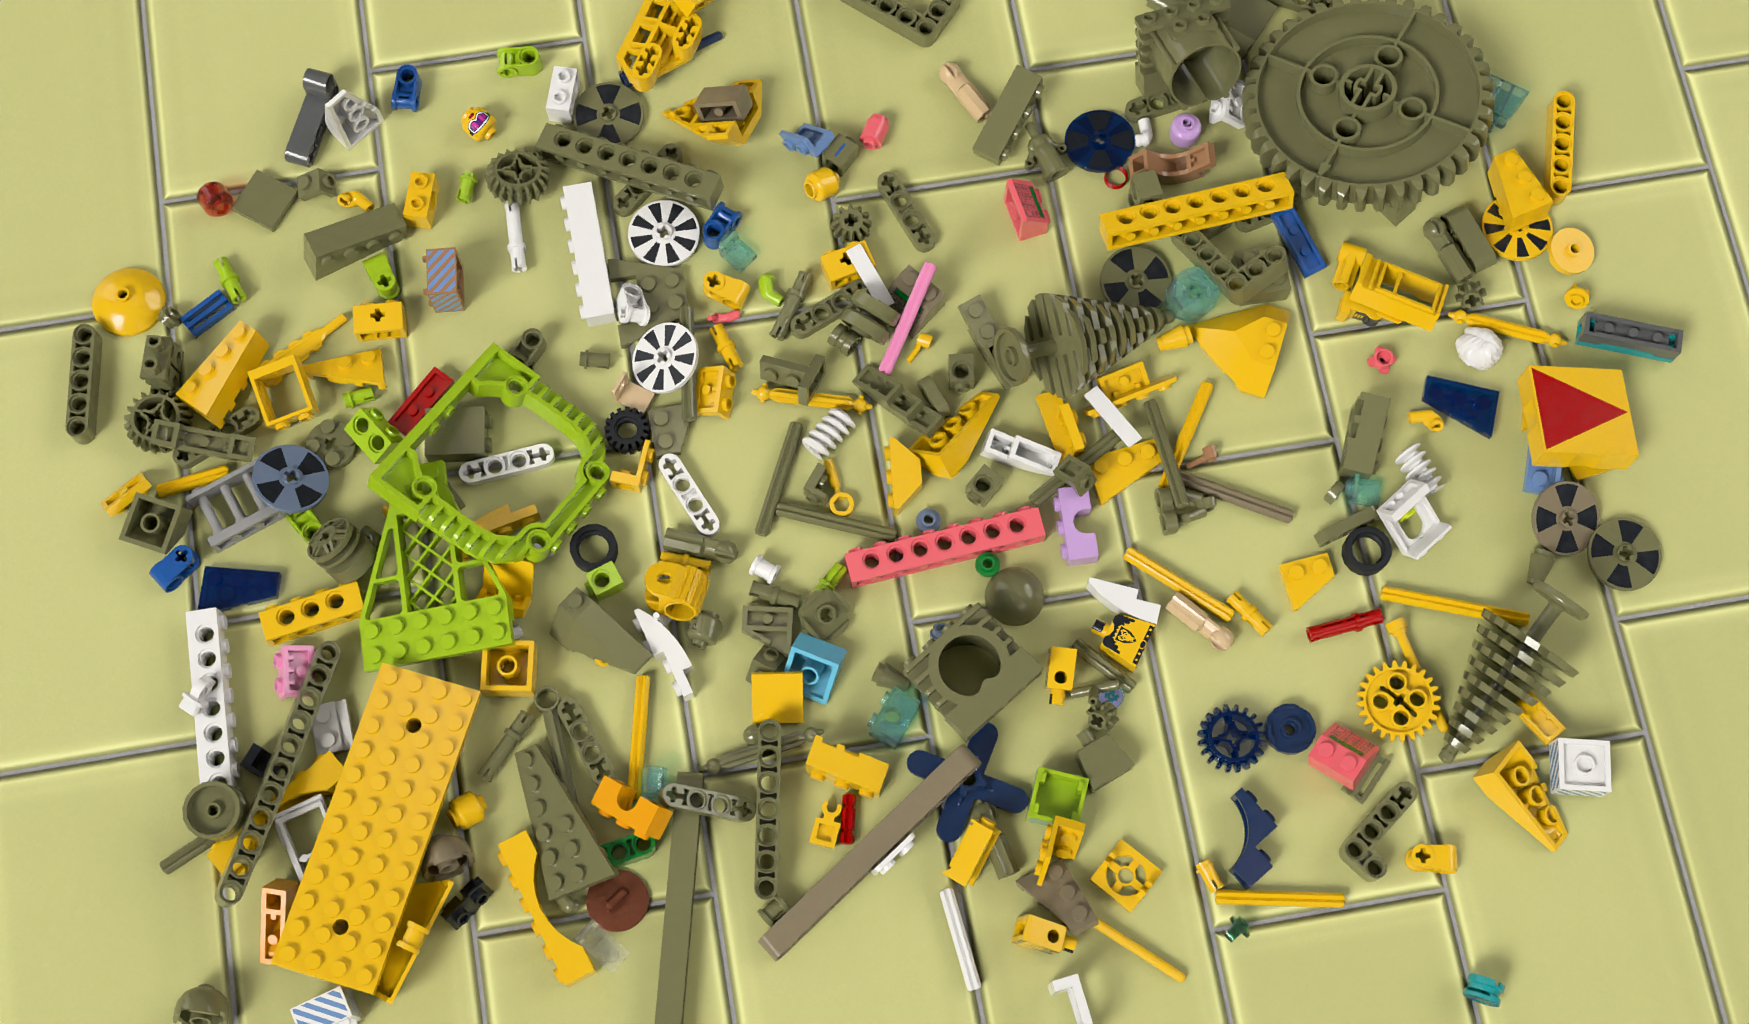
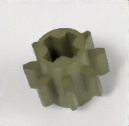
[1455,280,1487,311]
[1086,700,1119,732]

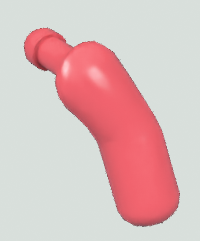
[707,310,741,323]

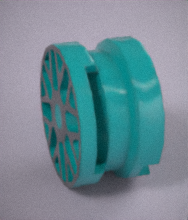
[1463,973,1505,1007]

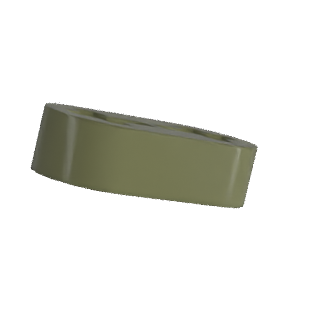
[917,376,951,418]

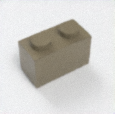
[694,84,753,123]

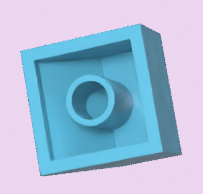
[784,632,847,705]

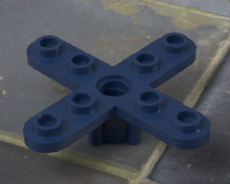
[907,722,1028,843]

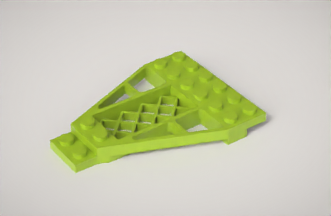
[359,460,515,673]

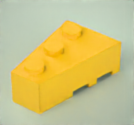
[1487,148,1554,234]
[806,735,889,799]

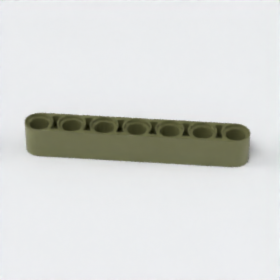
[754,719,782,900]

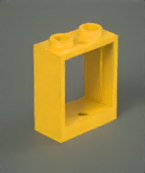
[247,354,320,431]

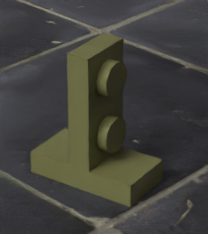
[760,354,825,406]

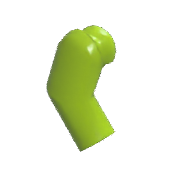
[758,273,785,307]

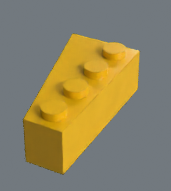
[176,320,270,429]

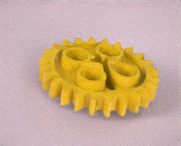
[1356,660,1441,743]

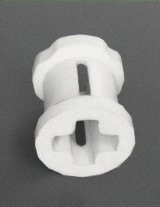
[749,554,781,585]

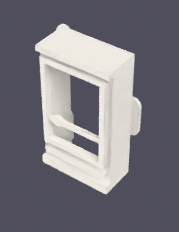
[274,794,329,883]

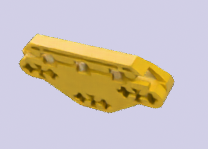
[616,0,702,92]

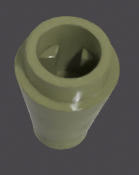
[1527,548,1555,585]
[871,662,910,693]

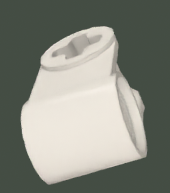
[614,282,650,326]

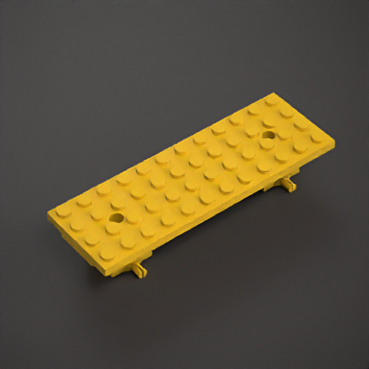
[270,662,482,996]

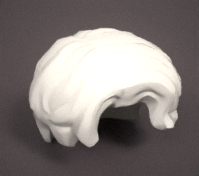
[1455,327,1503,371]

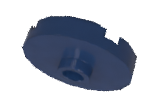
[1264,704,1316,755]

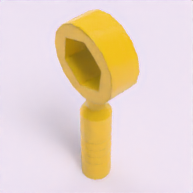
[823,459,854,517]

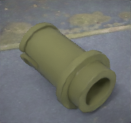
[579,350,610,369]

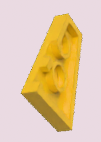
[1090,439,1162,507]

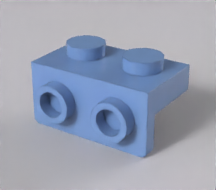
[779,123,835,157]

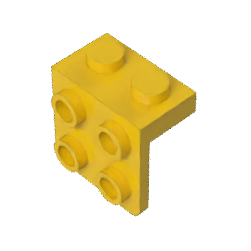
[475,559,535,618]

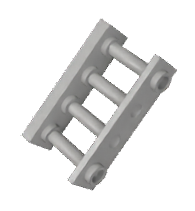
[185,451,292,553]

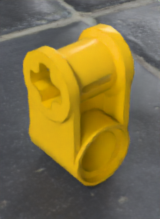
[703,271,751,310]
[1404,844,1457,874]

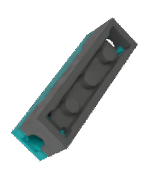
[1575,312,1684,363]

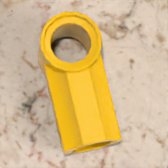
[1331,241,1367,291]

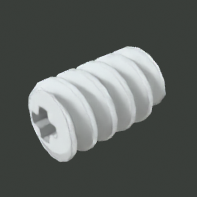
[802,407,856,460]
[1395,442,1446,497]

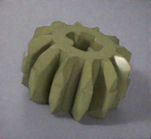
[831,204,872,244]

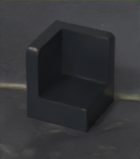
[240,743,282,778]

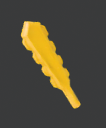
[258,313,348,388]

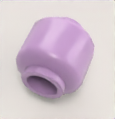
[1169,113,1201,148]

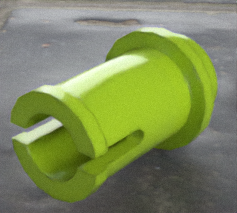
[456,171,478,204]
[342,386,375,409]

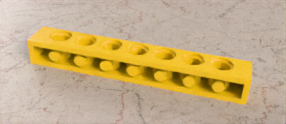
[1099,172,1294,251]

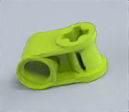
[497,46,543,78]
[362,252,400,301]
[285,509,322,544]

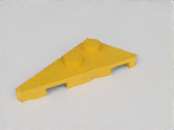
[303,349,387,390]

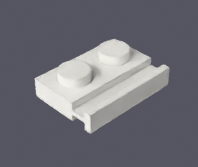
[312,699,354,756]

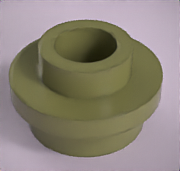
[158,306,182,329]

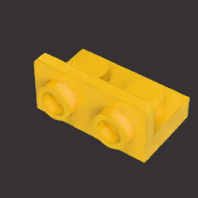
[696,366,736,420]

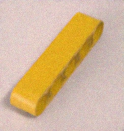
[1544,91,1575,205]

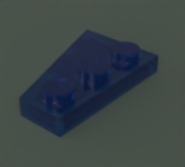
[1421,375,1499,439]
[197,566,282,612]

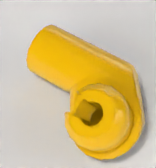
[1408,410,1444,432]

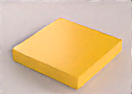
[751,671,804,724]

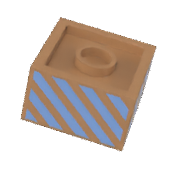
[422,247,465,313]

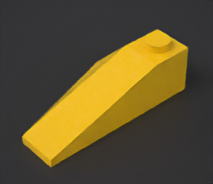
[908,391,1000,479]
[1473,740,1568,852]

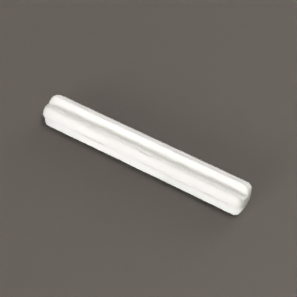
[940,888,981,991]

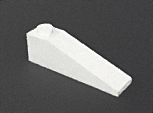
[325,89,384,151]

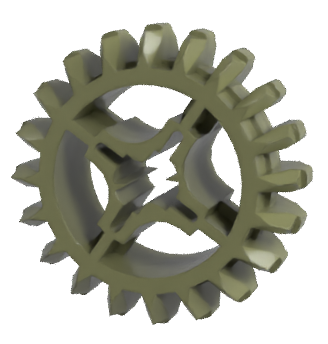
[485,148,551,206]
[124,388,193,454]

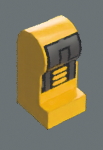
[1335,290,1382,327]

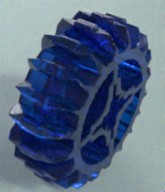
[1197,704,1267,773]

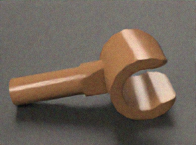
[1185,445,1217,470]

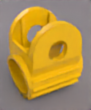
[644,561,710,621]

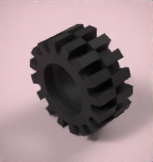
[604,407,650,455]

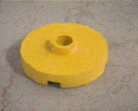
[1547,228,1594,275]

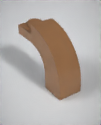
[1128,141,1216,185]

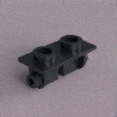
[440,876,494,930]

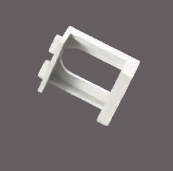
[1376,479,1452,560]
[1048,974,1093,1024]

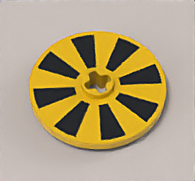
[1481,199,1553,261]

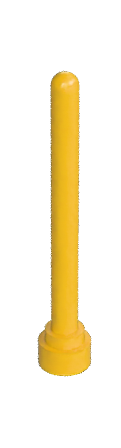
[1385,617,1449,733]
[1091,908,1186,982]

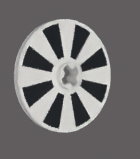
[628,200,700,267]
[632,322,699,394]

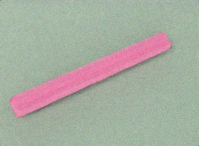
[878,261,937,376]

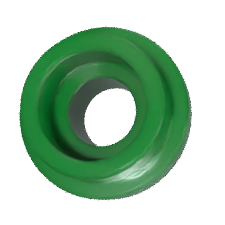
[975,552,1000,577]

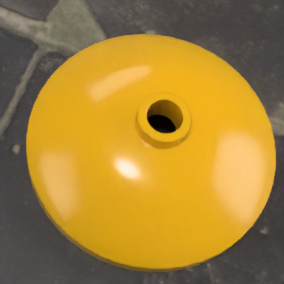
[92,268,166,337]

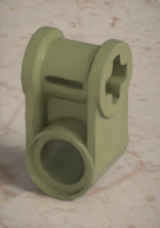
[508,328,547,370]

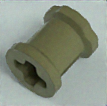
[757,894,790,928]

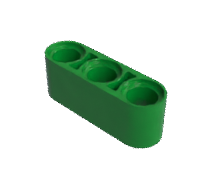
[600,834,657,869]

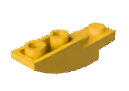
[448,504,541,563]

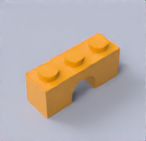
[591,775,673,840]

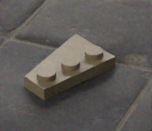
[1016,858,1099,936]

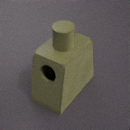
[1075,728,1135,794]

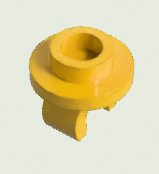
[1564,283,1590,309]

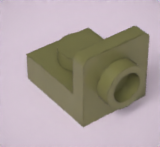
[1053,454,1097,497]
[804,463,828,505]

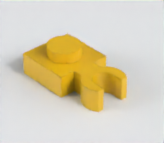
[809,801,842,850]

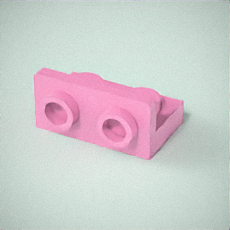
[273,645,315,700]

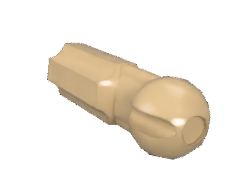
[939,62,993,123]
[1165,591,1234,651]

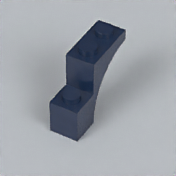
[1229,788,1278,890]

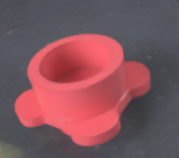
[1367,346,1396,374]

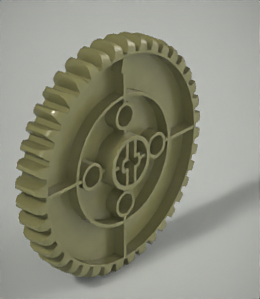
[1242,0,1495,212]

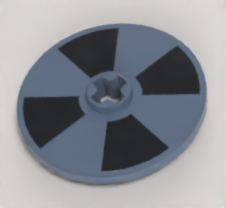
[252,445,329,513]

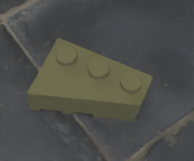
[1338,391,1391,482]

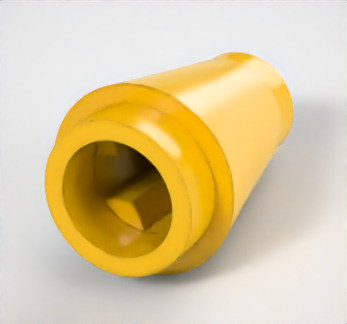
[1156,324,1193,352]

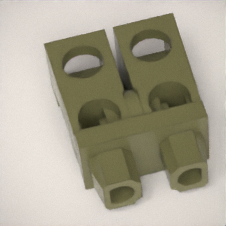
[140,335,184,396]

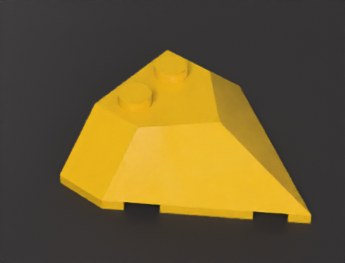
[662,79,762,146]
[1188,304,1289,399]

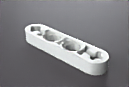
[459,444,555,486]
[659,454,720,538]

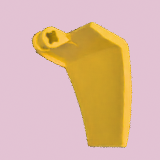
[375,879,454,1005]

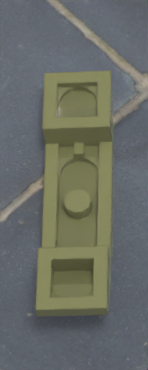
[150,419,257,462]

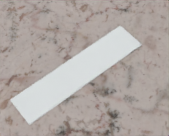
[846,244,895,306]
[1084,386,1142,447]

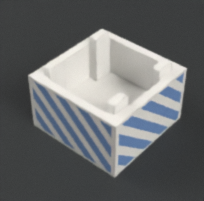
[1549,738,1612,797]
[290,986,363,1024]

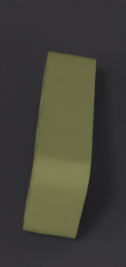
[1339,781,1417,882]

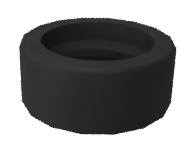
[570,524,618,573]
[1341,526,1392,576]

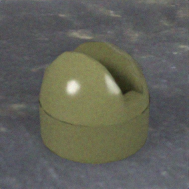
[743,723,758,745]

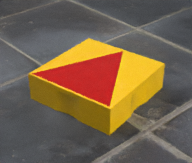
[1517,365,1639,470]

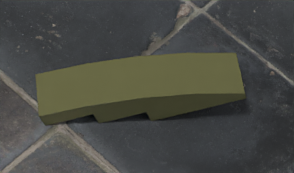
[852,364,945,439]

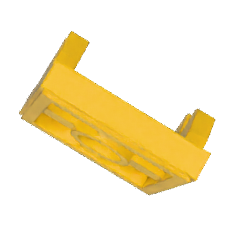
[1089,839,1163,913]

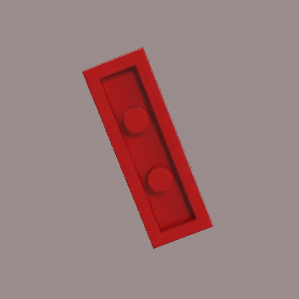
[388,366,455,437]

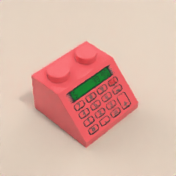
[1004,179,1050,241]
[1308,722,1380,791]

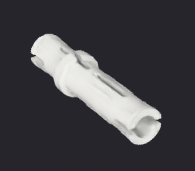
[504,202,527,273]

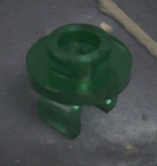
[1224,916,1251,942]

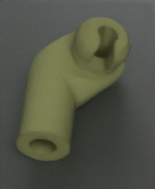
[554,895,580,914]

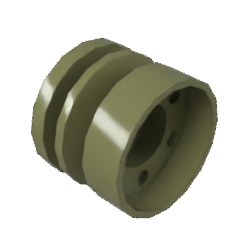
[307,517,377,584]

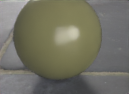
[985,567,1044,626]

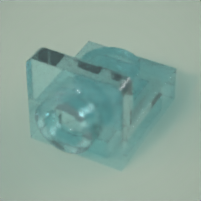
[719,230,757,273]
[1345,473,1382,507]

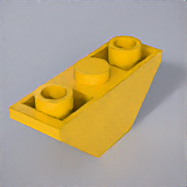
[884,437,922,516]

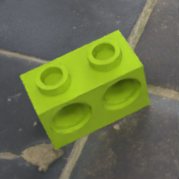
[344,407,403,464]

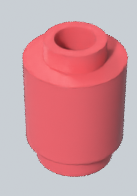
[859,113,889,150]

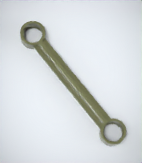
[534,686,588,821]

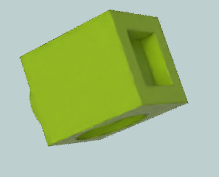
[584,560,625,602]

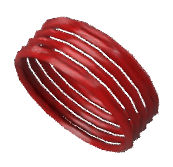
[1104,166,1128,189]

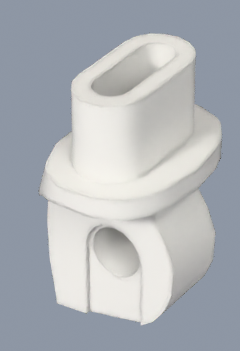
[179,676,216,717]

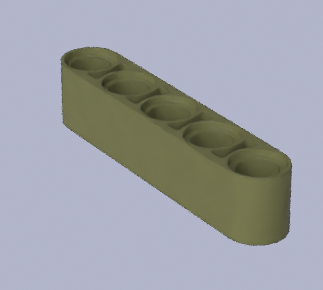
[65,323,103,445]

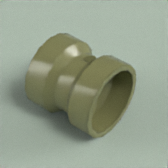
[827,323,861,357]

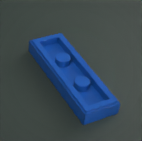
[1270,205,1327,279]

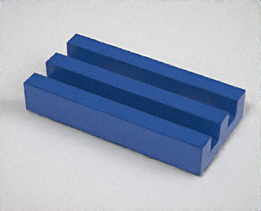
[180,289,235,338]

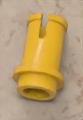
[1195,858,1225,893]

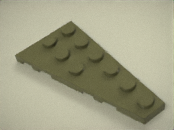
[514,744,620,901]

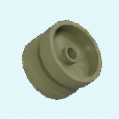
[838,289,901,345]
[182,781,250,842]

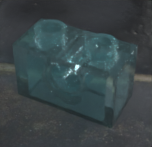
[867,686,921,750]

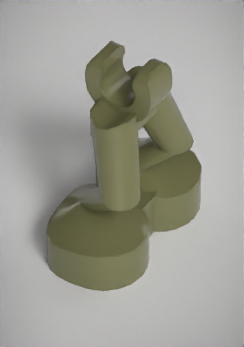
[1154,487,1217,536]

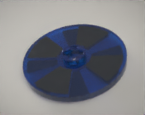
[1064,110,1135,173]

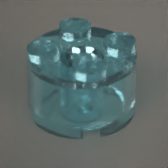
[1166,267,1220,322]

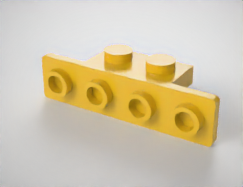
[1082,360,1178,418]
[1036,392,1087,485]

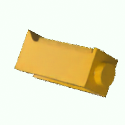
[941,816,1001,887]

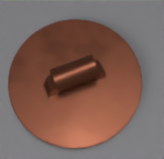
[586,869,649,932]

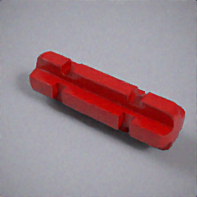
[840,794,856,845]

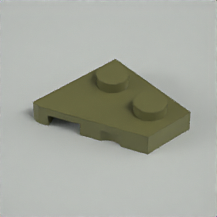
[742,605,794,657]

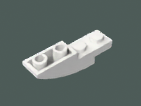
[633,608,694,702]

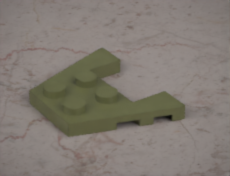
[608,259,688,349]

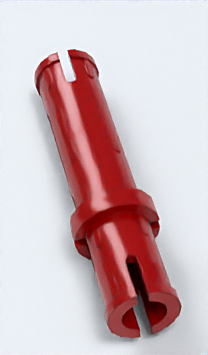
[1306,608,1384,643]

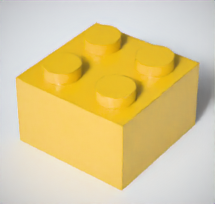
[480,640,538,697]

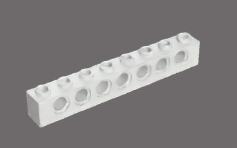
[186,607,242,811]

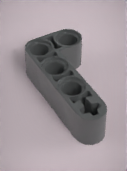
[285,68,339,168]

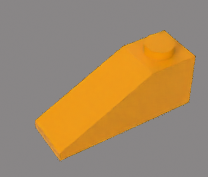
[260,878,300,965]

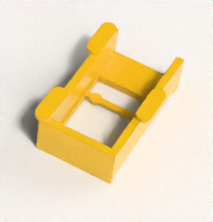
[1349,253,1449,332]

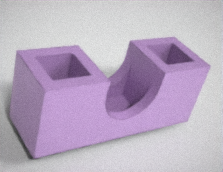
[1053,487,1099,566]

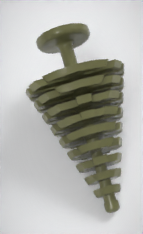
[993,293,1174,399]
[1438,579,1589,764]

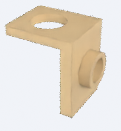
[612,371,655,414]

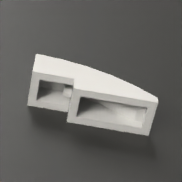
[979,428,1062,476]
[1086,577,1161,625]

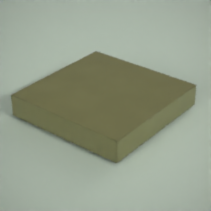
[231,170,298,232]

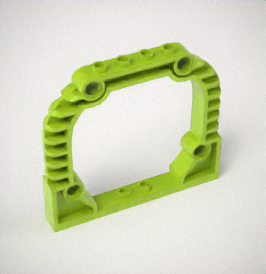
[367,342,610,564]

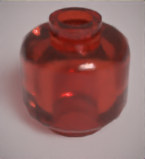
[197,181,233,217]

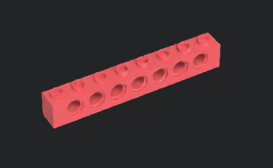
[844,506,1046,588]

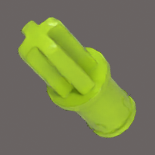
[813,562,847,591]

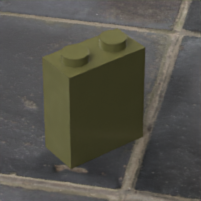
[425,406,493,462]

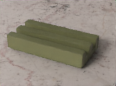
[1341,753,1391,804]

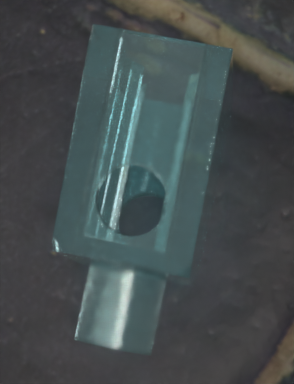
[1488,74,1529,133]

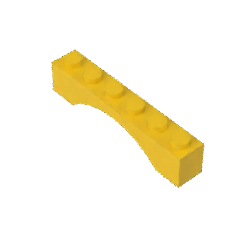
[206,750,344,875]
[497,830,597,987]

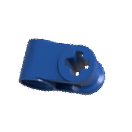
[391,64,422,113]
[703,201,743,250]
[149,545,201,593]

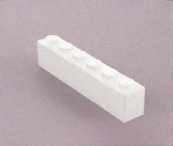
[560,182,617,327]

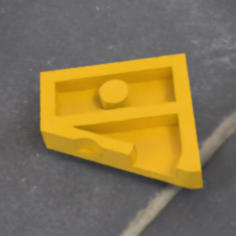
[1278,553,1335,612]

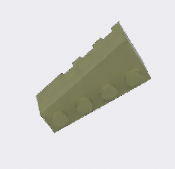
[304,203,407,281]

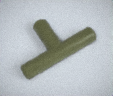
[1069,680,1121,706]

